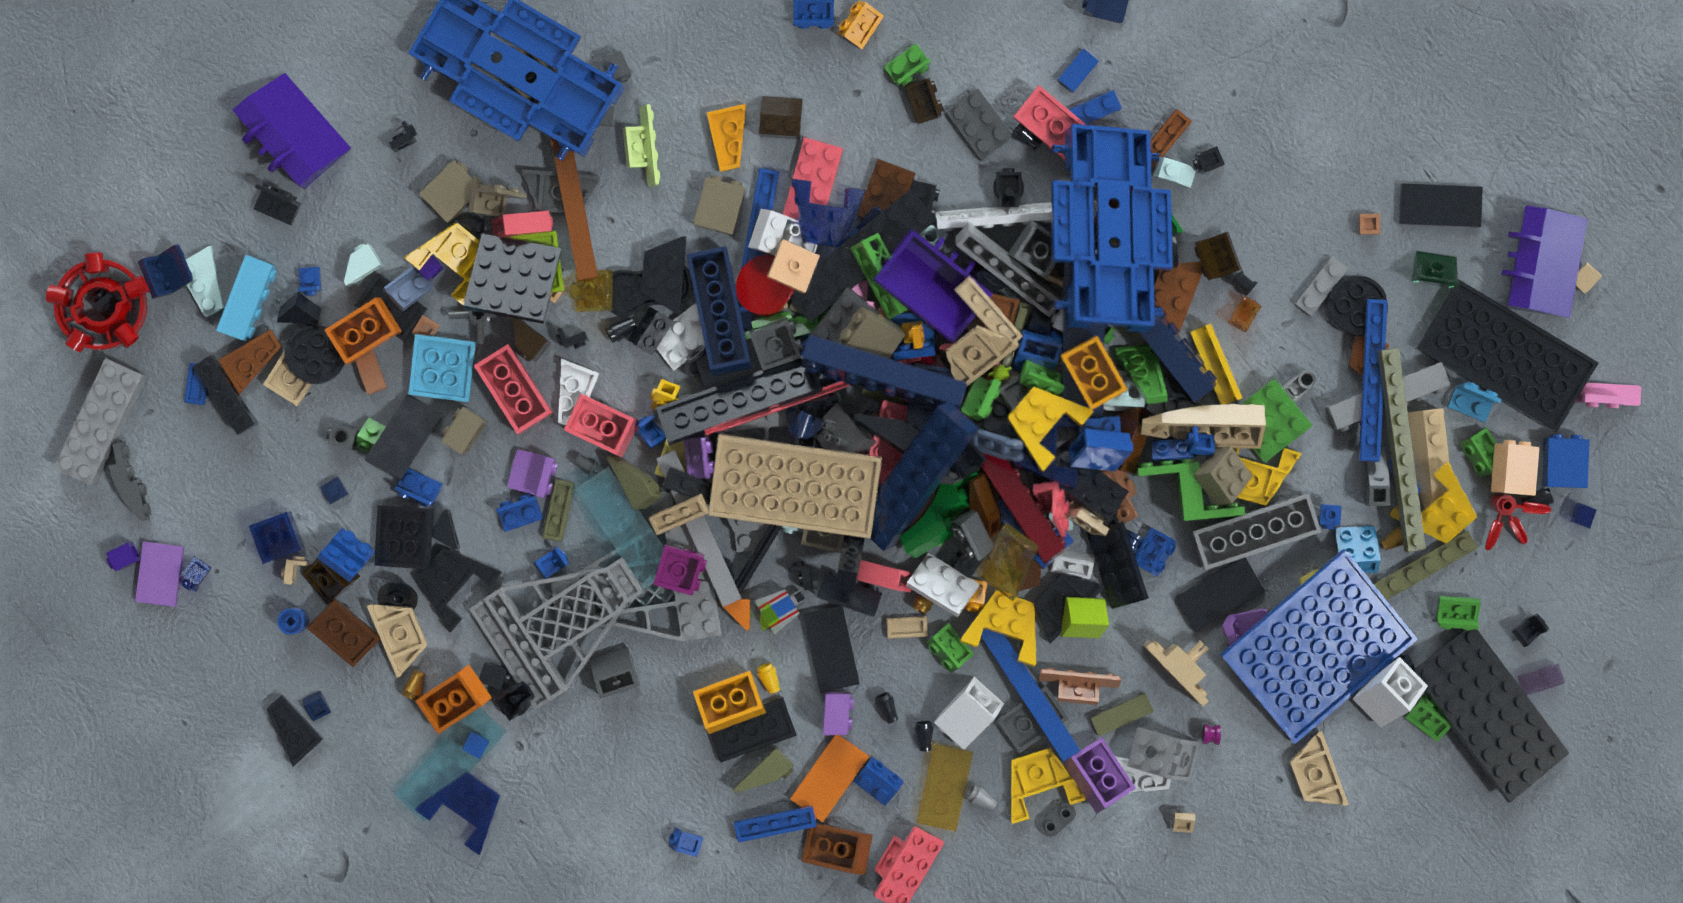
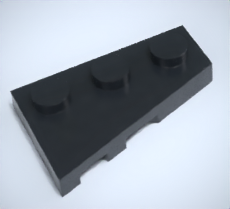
[267,695,324,767]

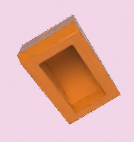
[719,599,751,631]

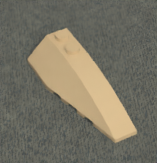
[1141,404,1266,449]
[1408,408,1449,509]

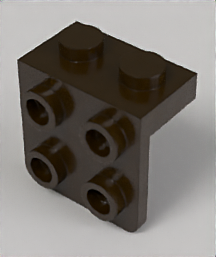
[1194,232,1242,280]

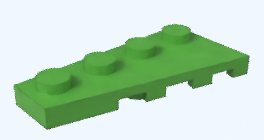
[1114,344,1167,404]

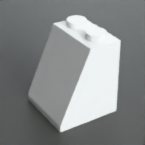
[1353,657,1428,728]
[934,676,1004,750]

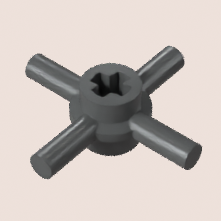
[449,310,504,345]

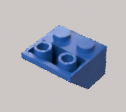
[1011,329,1063,371]

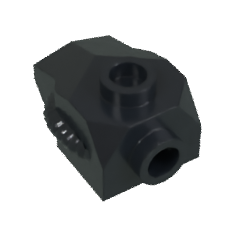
[993,168,1024,207]
[971,260,1007,293]
[495,681,535,721]

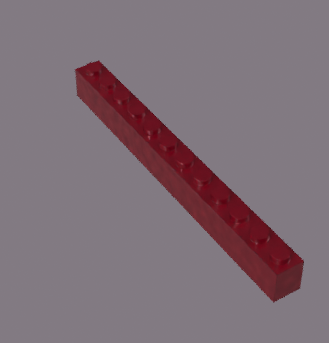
[912,350,1066,565]

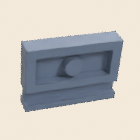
[383,266,433,312]

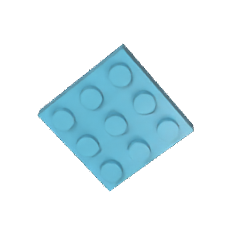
[408,334,476,402]

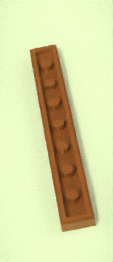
[1094,109,1192,241]
[550,138,598,282]

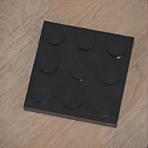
[374,505,434,569]

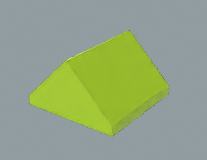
[1060,597,1109,638]

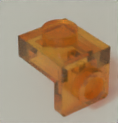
[1228,296,1262,333]

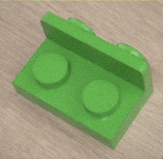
[884,43,931,87]
[1460,427,1496,477]
[926,623,974,673]
[1405,694,1451,742]

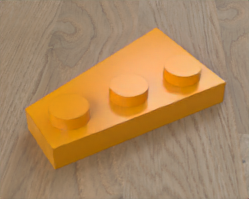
[707,104,746,172]

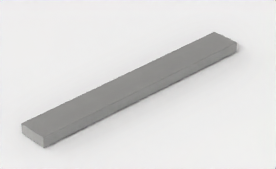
[656,450,742,607]

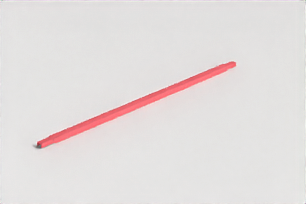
[705,357,921,436]

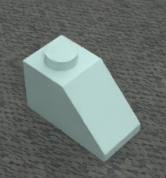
[1153,157,1196,188]
[344,243,383,287]

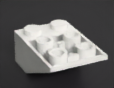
[748,209,823,256]

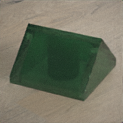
[1411,251,1458,288]

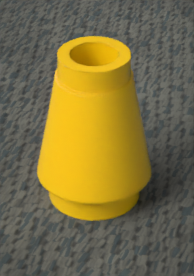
[757,662,780,694]

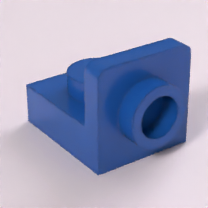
[298,267,322,296]
[669,828,703,857]

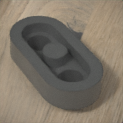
[1040,802,1076,837]

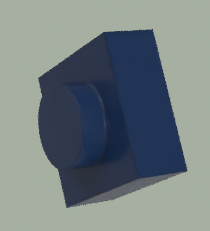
[320,477,349,504]

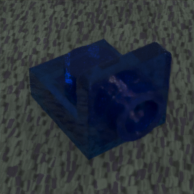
[180,556,211,592]

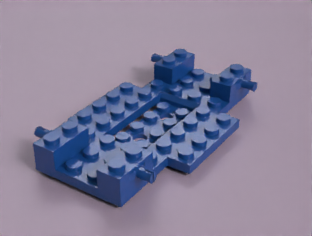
[408,0,625,161]
[1051,124,1173,333]

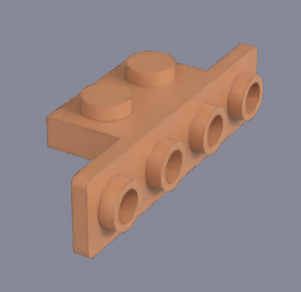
[1097,469,1138,524]
[1038,668,1121,705]

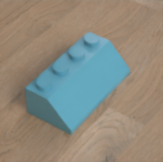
[216,255,277,341]

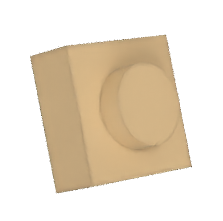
[1172,813,1195,833]

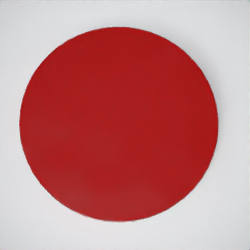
[736,255,794,316]

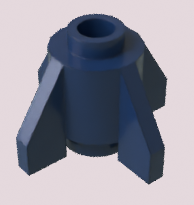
[786,407,824,442]

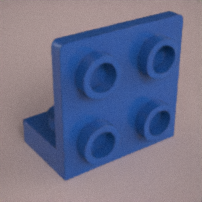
[891,311,937,360]

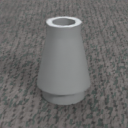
[966,784,997,811]

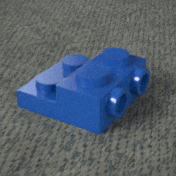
[1076,415,1121,436]
[317,528,375,582]

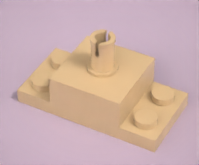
[1142,640,1209,706]

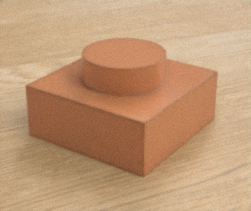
[1358,214,1380,235]
[412,315,440,336]

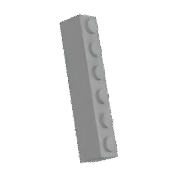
[955,222,1062,317]
[1325,362,1451,432]

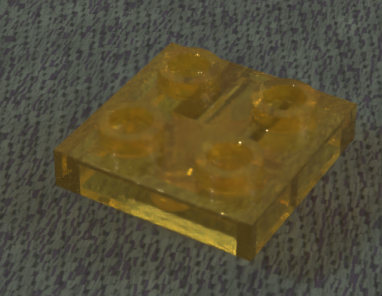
[569,270,613,312]

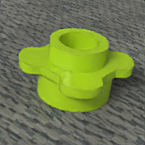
[988,365,1012,381]

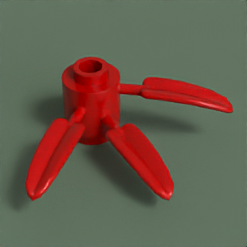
[1485,493,1551,550]

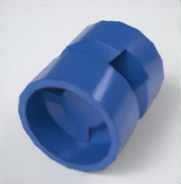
[277,607,309,635]

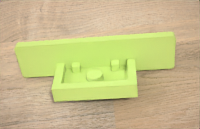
[623,104,660,187]

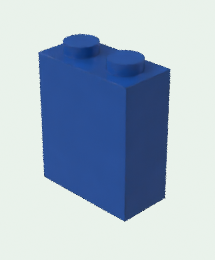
[1068,428,1133,471]
[1542,434,1589,488]

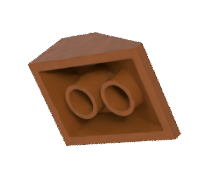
[801,823,873,874]

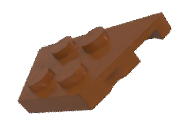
[1154,261,1203,334]

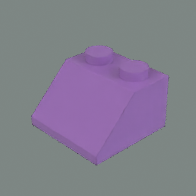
[823,691,854,735]

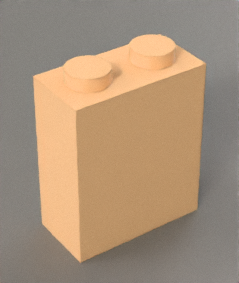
[1491,440,1539,496]

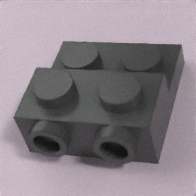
[749,317,803,371]

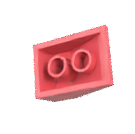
[564,394,638,458]

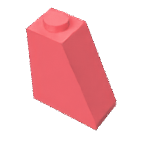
[491,211,553,238]
[857,560,914,593]

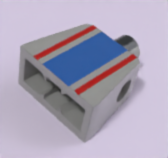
[755,589,806,634]

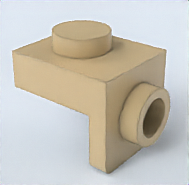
[281,556,310,585]

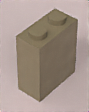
[419,160,483,224]
[694,175,746,236]
[839,306,906,359]

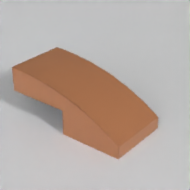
[356,350,387,395]

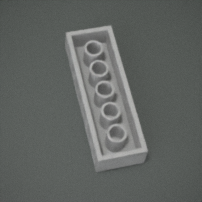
[54,358,148,485]
[1190,493,1321,570]

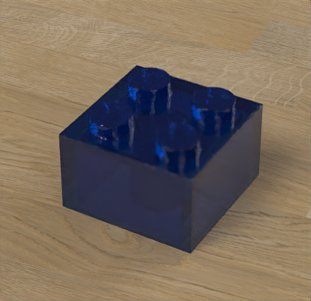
[249,511,305,564]

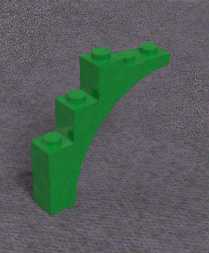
[899,468,981,558]

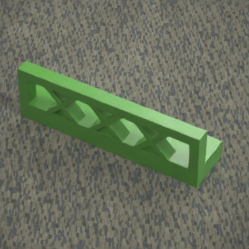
[850,233,909,320]

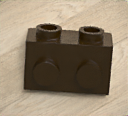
[905,77,944,125]

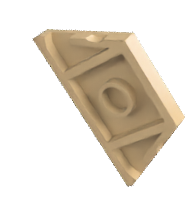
[946,325,1019,387]
[367,604,428,678]
[1289,731,1349,806]

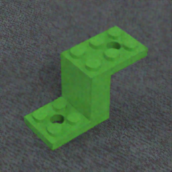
[1134,458,1245,521]

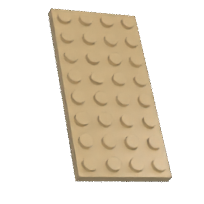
[709,434,882,538]

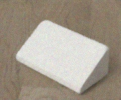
[1050,549,1095,580]

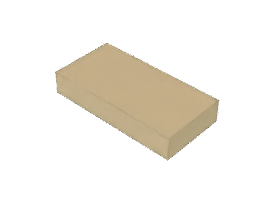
[886,616,928,639]

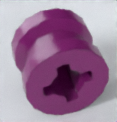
[1202,724,1221,745]

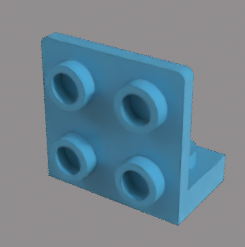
[1447,382,1502,423]
[1334,526,1381,573]

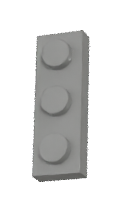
[1294,256,1348,317]

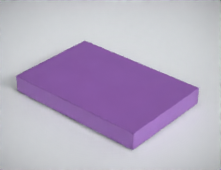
[135,541,184,607]

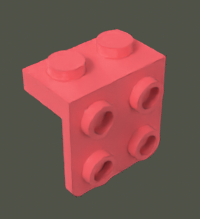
[1033,482,1070,537]

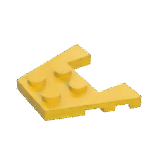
[404,223,480,306]
[1007,387,1094,472]
[1233,448,1301,506]
[1390,461,1477,544]
[960,590,1036,667]
[1011,747,1087,824]

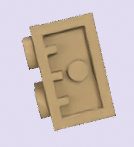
[1066,499,1109,536]

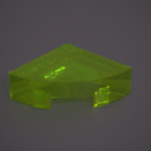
[760,603,780,631]

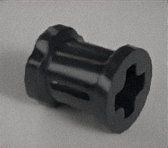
[1230,270,1257,296]

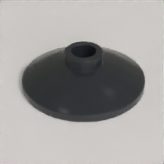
[377,582,418,610]

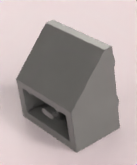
[951,509,994,561]
[590,646,641,699]

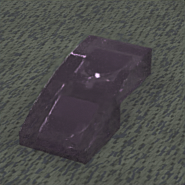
[1518,663,1565,695]

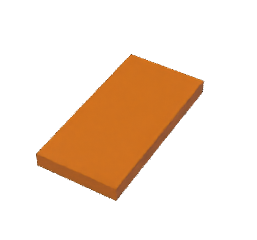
[790,735,869,822]

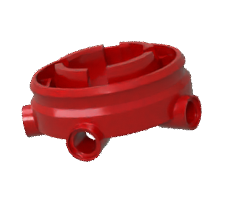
[46,253,149,353]

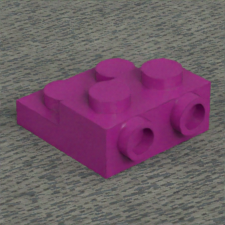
[653,545,707,596]

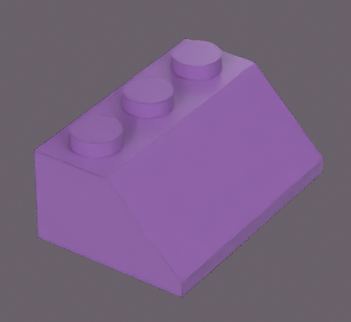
[1063,737,1136,814]

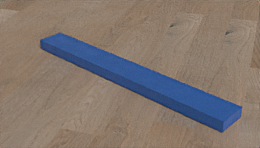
[737,168,779,330]
[1359,299,1388,462]
[981,628,1080,762]

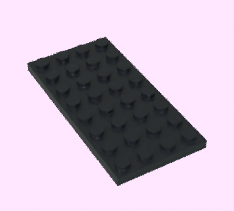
[1416,280,1599,432]
[1413,629,1569,803]

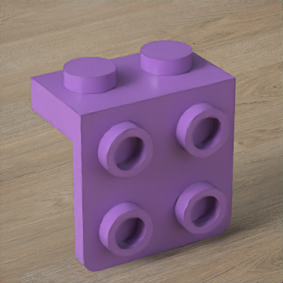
[684,437,715,479]
[508,450,558,498]
[1222,609,1268,647]

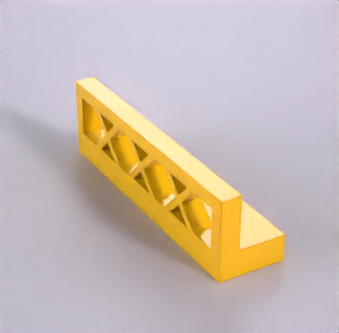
[1189,323,1242,405]

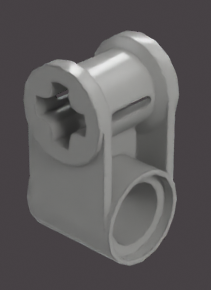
[1282,371,1316,402]

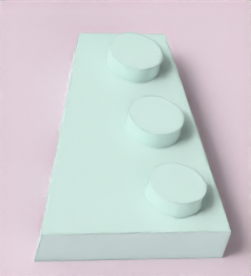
[186,246,224,318]

